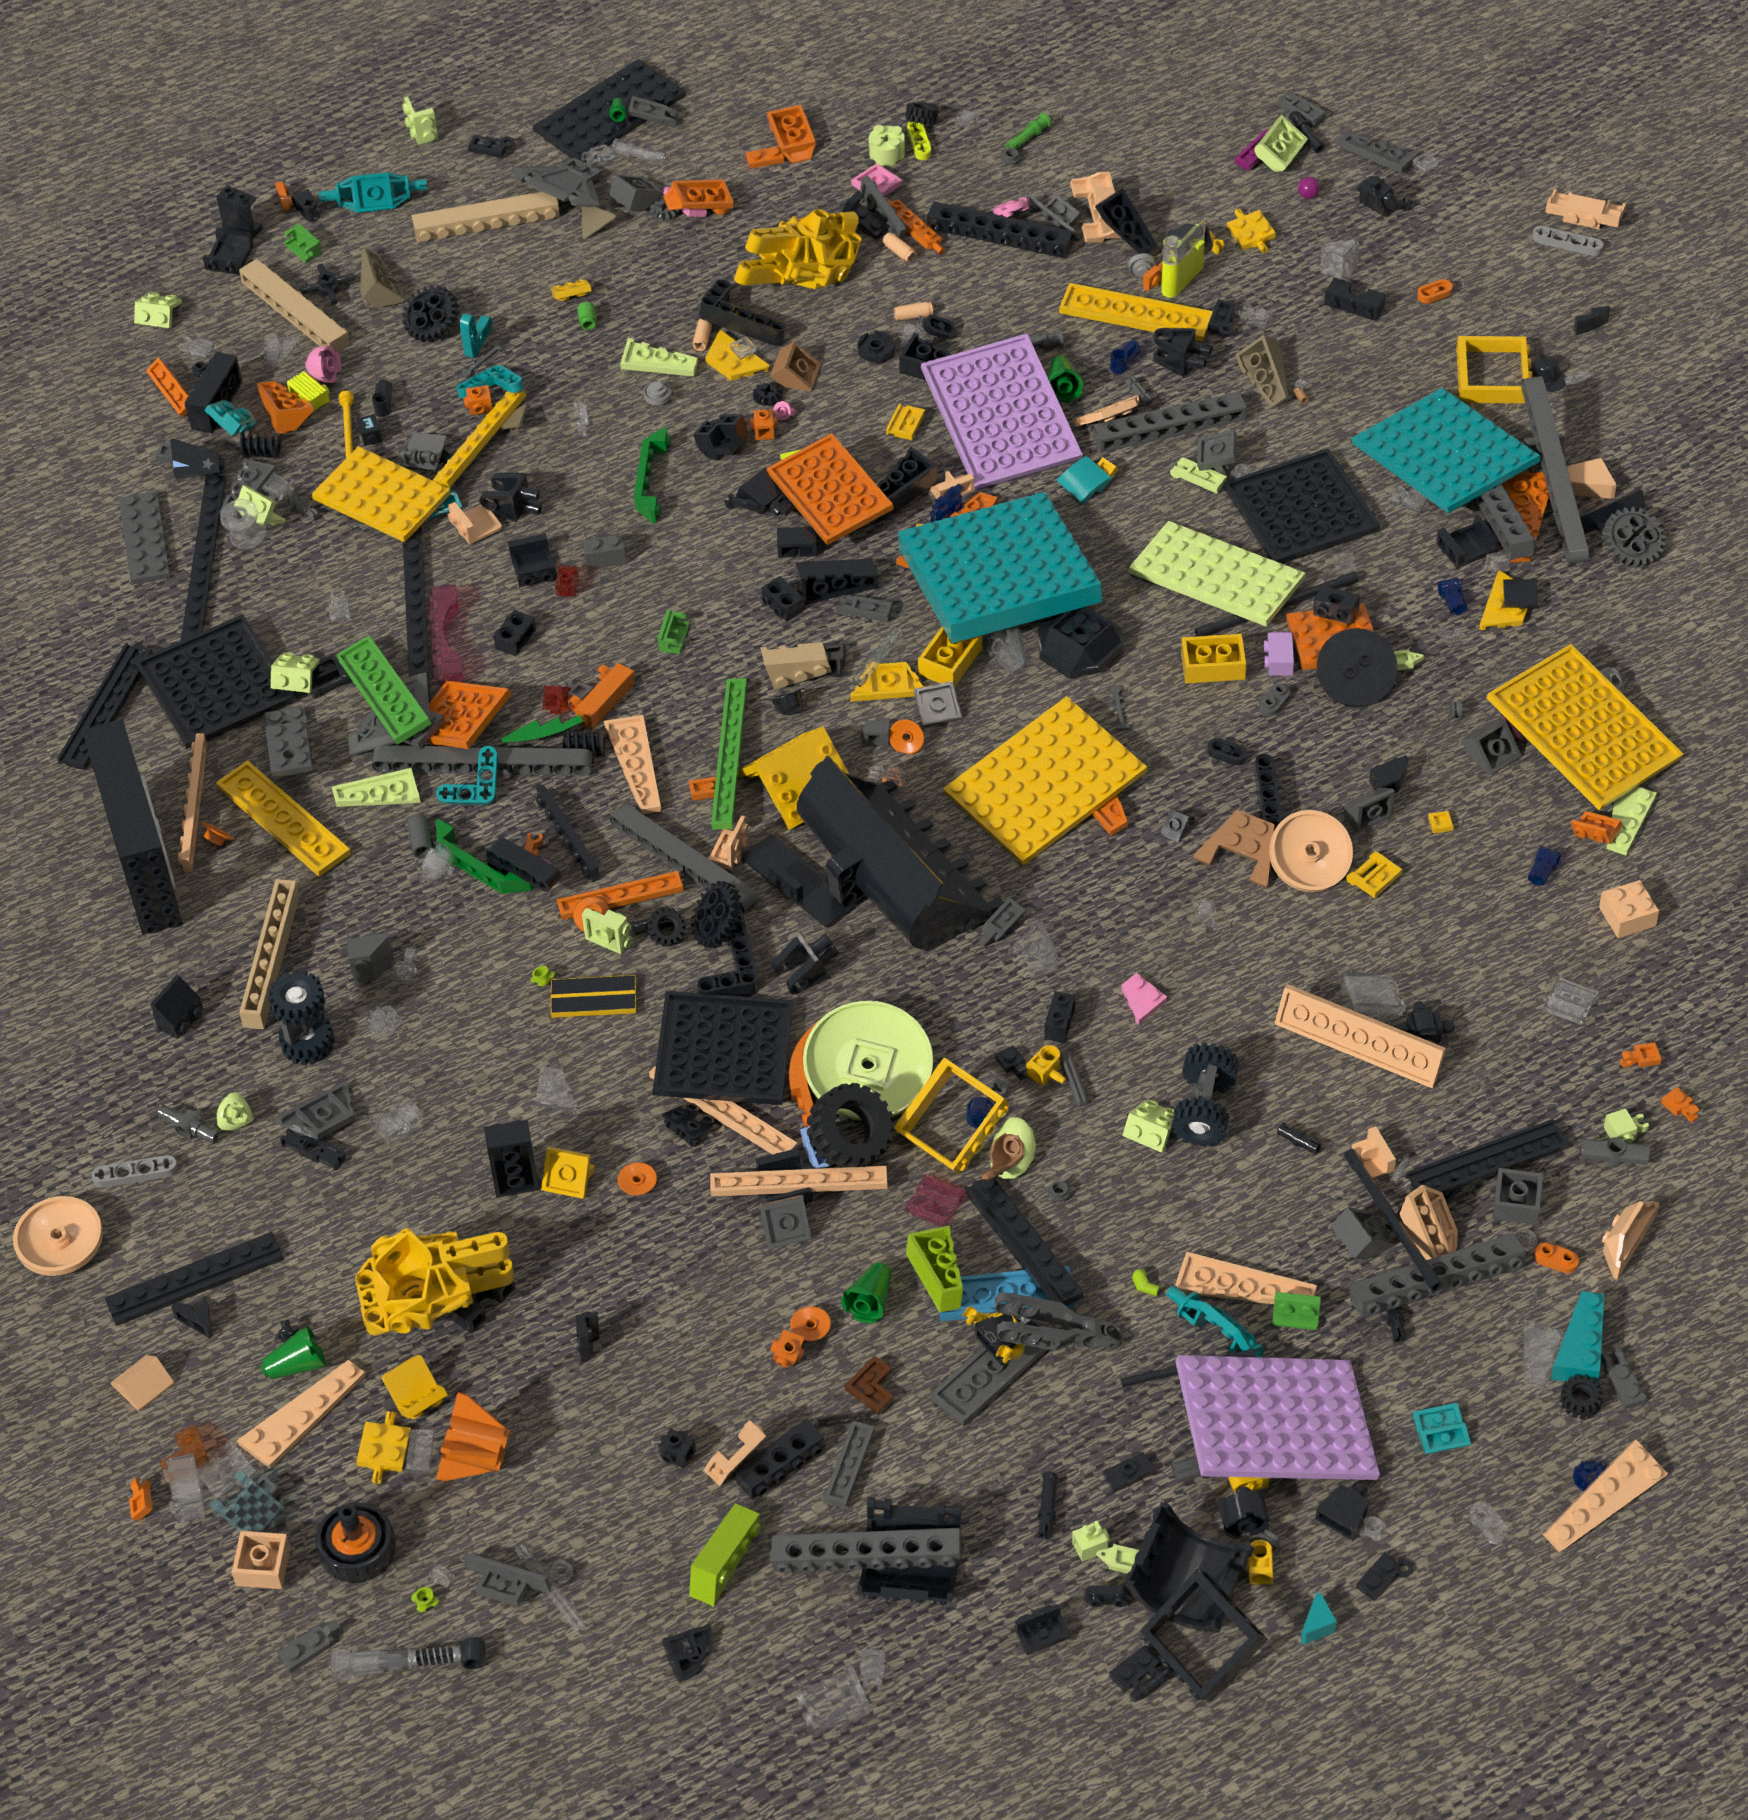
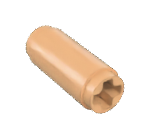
[883,232,917,263]
[894,302,933,321]
[693,319,713,351]

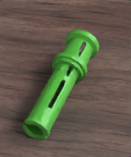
[1005,113,1052,150]

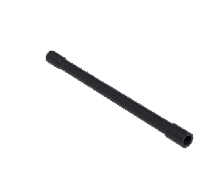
[1194,571,1359,637]
[1344,1149,1443,1292]

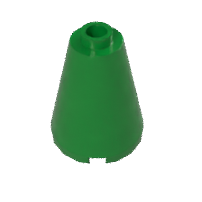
[1047,355,1084,403]
[841,1262,892,1323]
[260,1326,326,1379]

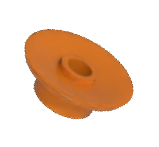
[889,719,924,754]
[202,821,235,846]
[573,897,610,932]
[617,1162,657,1196]
[790,1306,831,1341]

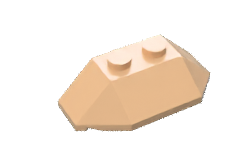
[1400,1185,1458,1260]
[1602,1201,1659,1280]

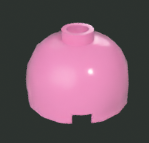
[305,346,341,383]

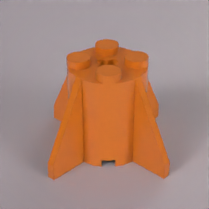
[436,1392,511,1481]

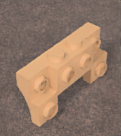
[1070,172,1121,243]
[1546,189,1626,229]

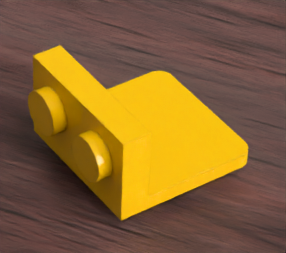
[382,1355,448,1419]

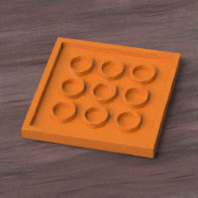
[1286,604,1374,670]
[426,681,511,749]

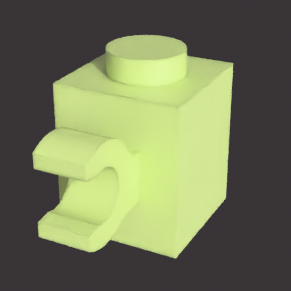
[1604,1109,1649,1143]
[1072,1521,1110,1561]

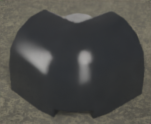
[693,414,747,461]

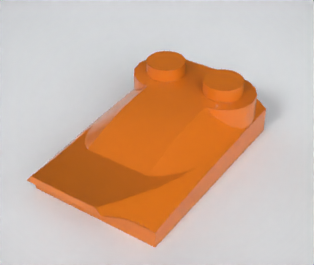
[767,105,816,163]
[664,179,734,215]

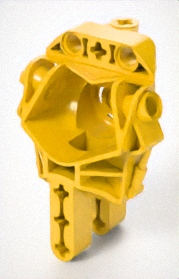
[734,209,862,289]
[355,1228,514,1336]

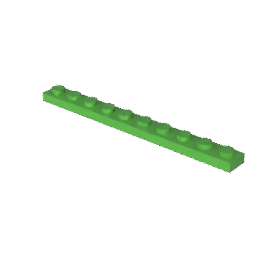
[711,678,748,830]

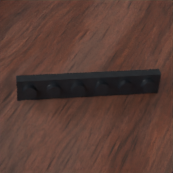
[535,784,600,883]

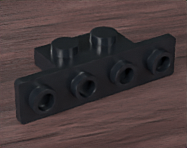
[1580,489,1645,534]

